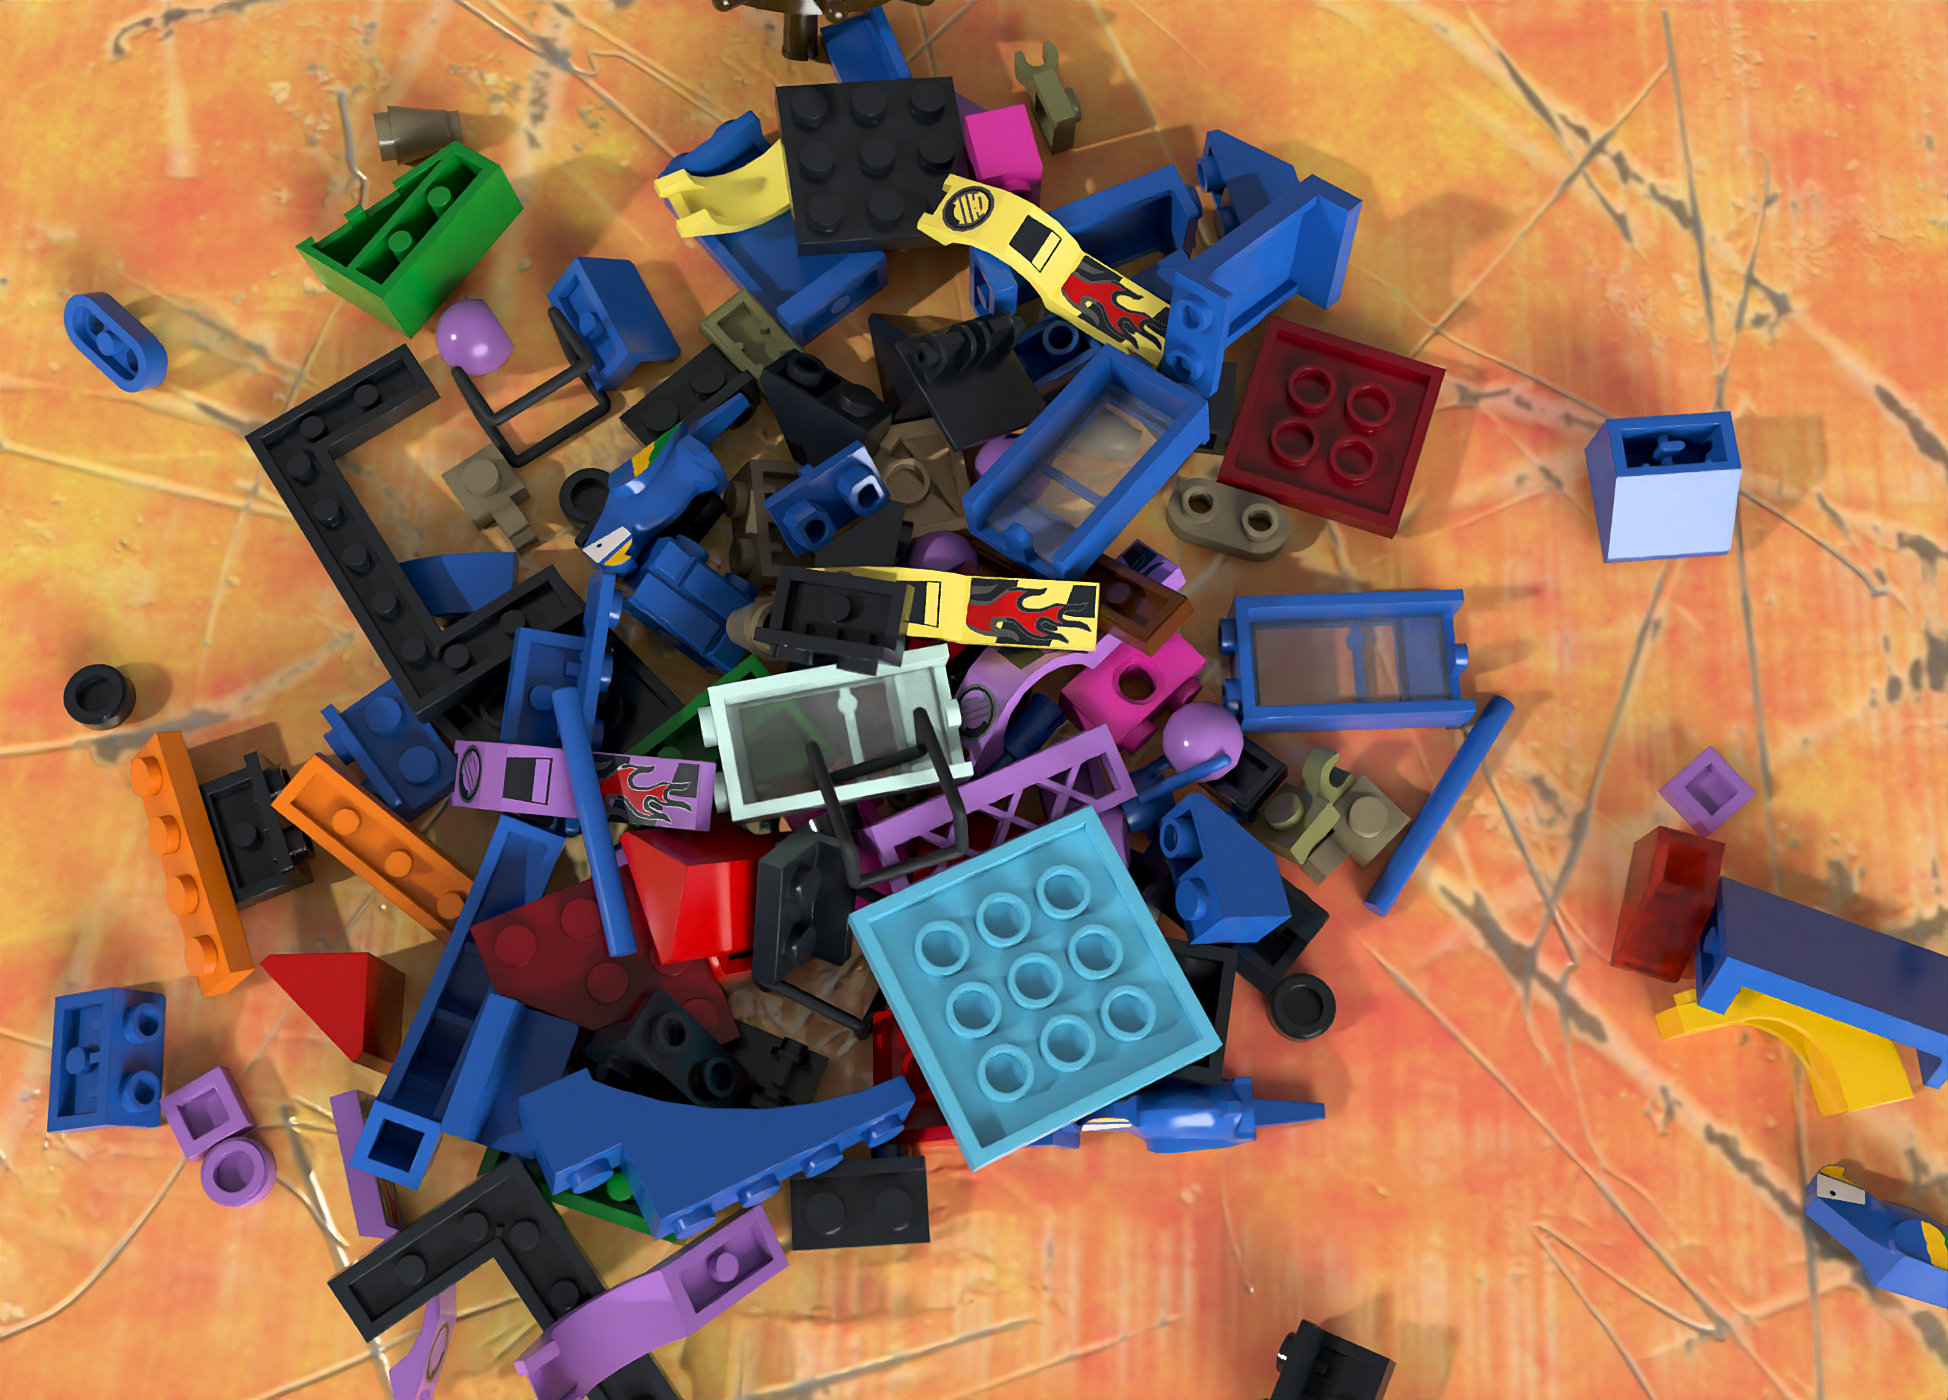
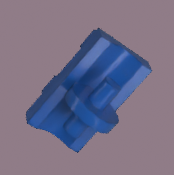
[762,440,891,557]

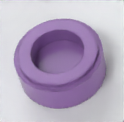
[201,1137,277,1208]

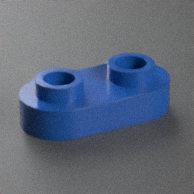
[64,291,168,393]

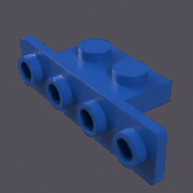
[499,570,623,835]

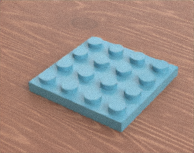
[848,805,1223,1173]

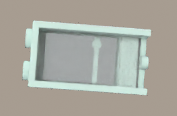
[698,643,974,827]

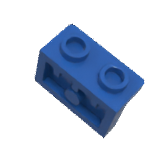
[320,678,458,823]
[47,987,166,1134]

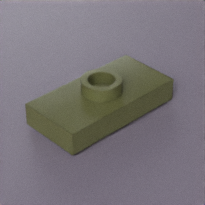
[699,287,807,408]

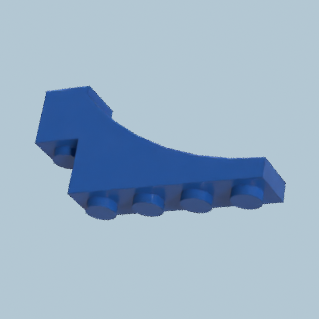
[349,811,568,1191]
[518,1068,916,1241]

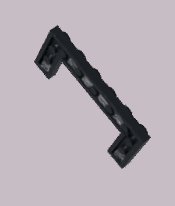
[244,343,584,725]
[327,1151,684,1400]

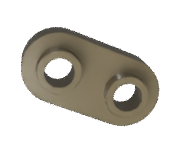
[1166,478,1290,562]

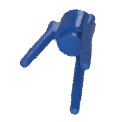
[1112,754,1259,841]

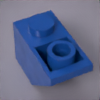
[1196,129,1300,240]
[1158,793,1292,944]

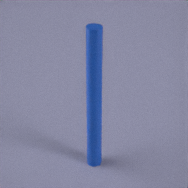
[551,687,638,958]
[1363,695,1515,917]

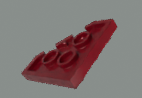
[470,863,741,1045]

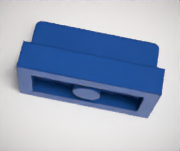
[819,6,912,83]
[546,257,681,391]
[439,992,581,1160]

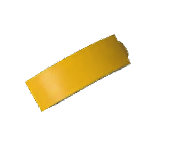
[1655,986,1914,1118]

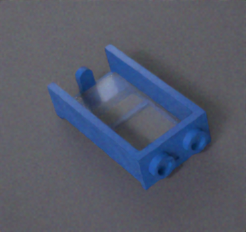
[962,343,1210,582]
[1217,589,1476,735]

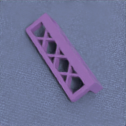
[856,723,1138,894]

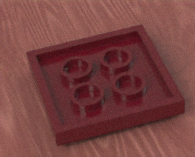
[1216,316,1446,539]

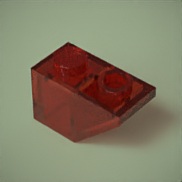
[1610,825,1726,984]

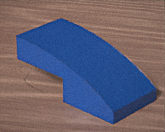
[399,552,519,627]

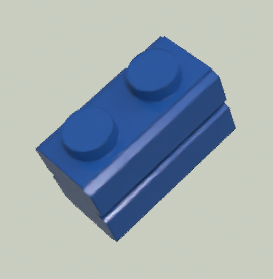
[617,535,758,674]

